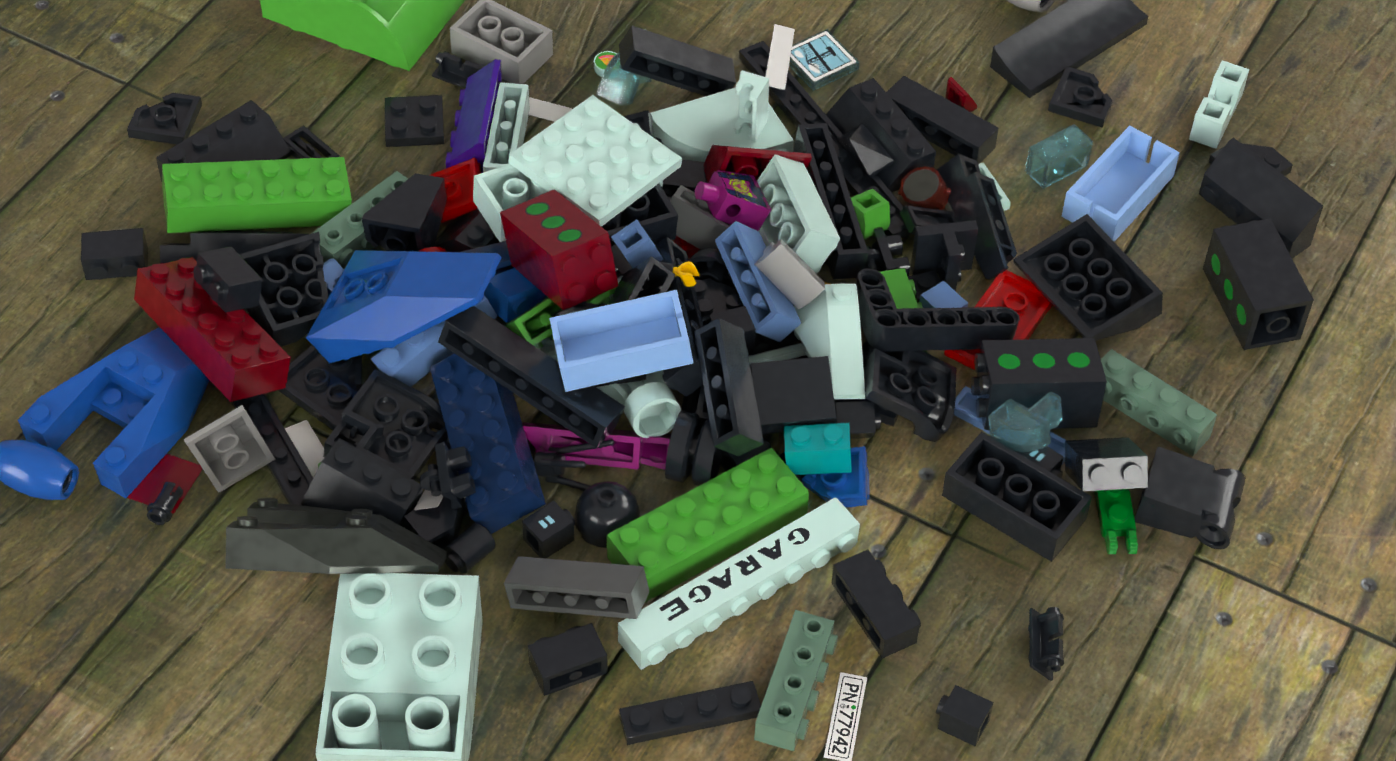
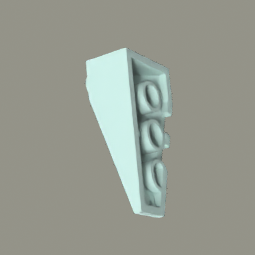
[794,283,865,399]

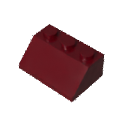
[703,145,812,183]

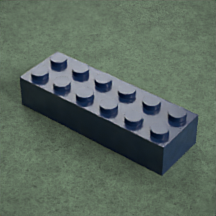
[430,353,546,534]

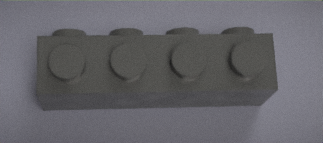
[504,556,649,619]

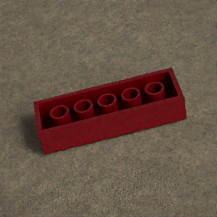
[134,257,291,402]

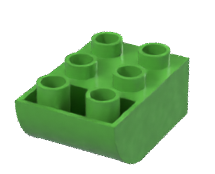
[260,0,465,71]

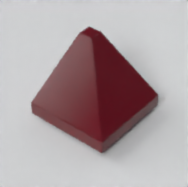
[945,77,977,112]

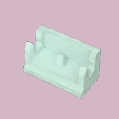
[735,70,769,142]

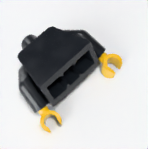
[607,256,700,305]

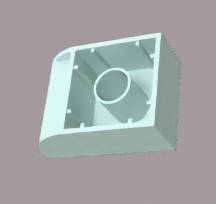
[315,573,483,761]

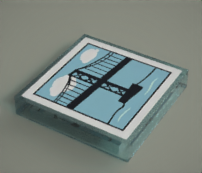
[789,29,860,91]

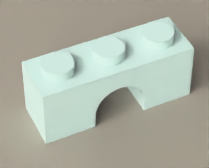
[1189,60,1249,149]

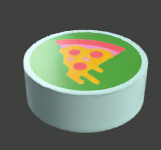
[594,51,622,78]

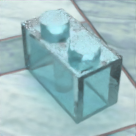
[1025,124,1093,189]

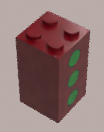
[500,189,619,310]

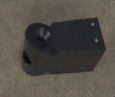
[1135,447,1246,550]

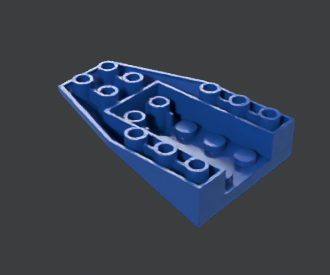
[306,250,502,363]

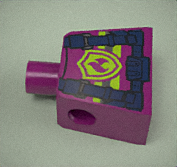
[695,170,771,231]

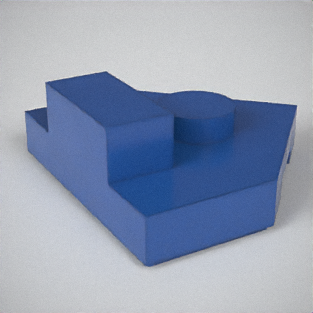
[802,446,870,508]

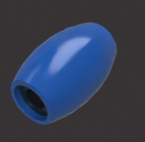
[0,440,79,500]

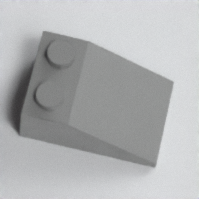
[184,405,275,493]

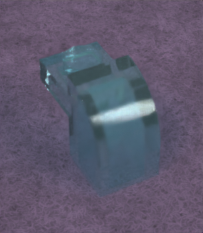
[596,52,652,105]
[988,391,1063,452]

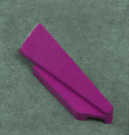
[522,422,671,470]

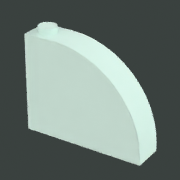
[651,87,794,162]

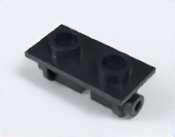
[432,51,485,89]
[1028,607,1064,681]

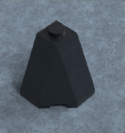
[362,173,447,251]

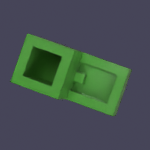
[851,189,890,240]

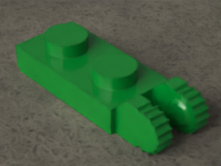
[1094,489,1138,554]

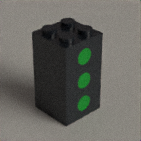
[1203,218,1314,350]
[971,338,1107,430]

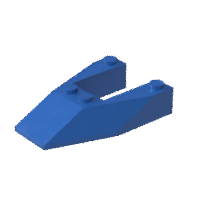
[18,327,209,498]

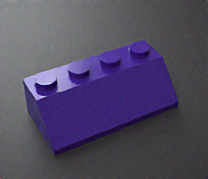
[446,59,502,173]

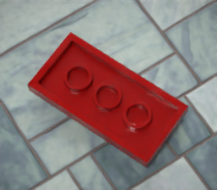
[944,270,1053,370]

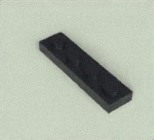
[619,681,761,745]

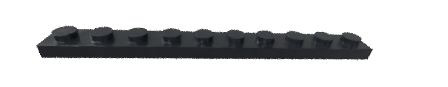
[739,41,911,239]

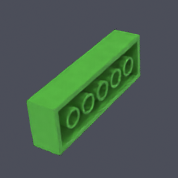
[162,157,352,233]
[607,448,809,602]

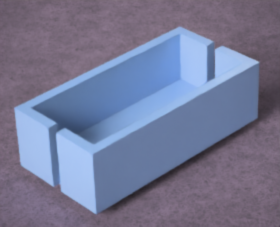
[1061,125,1180,242]
[549,290,693,392]

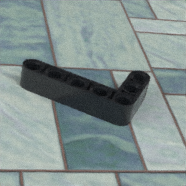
[855,269,1020,351]

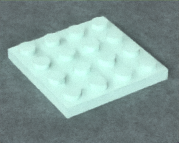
[509,95,682,227]

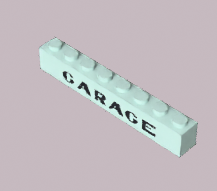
[618,497,860,670]

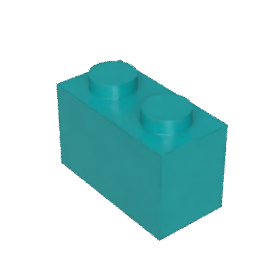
[784,423,852,475]

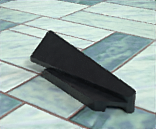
[935,154,1017,280]
[160,231,309,264]

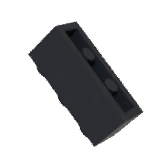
[831,549,921,659]

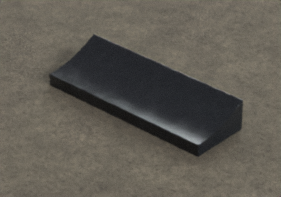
[990,0,1149,98]

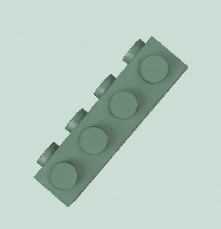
[311,171,408,269]
[1101,349,1217,457]
[754,610,838,751]

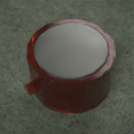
[899,166,951,210]

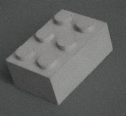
[450,0,553,84]

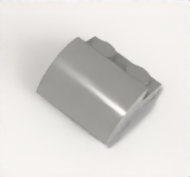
[754,239,825,309]

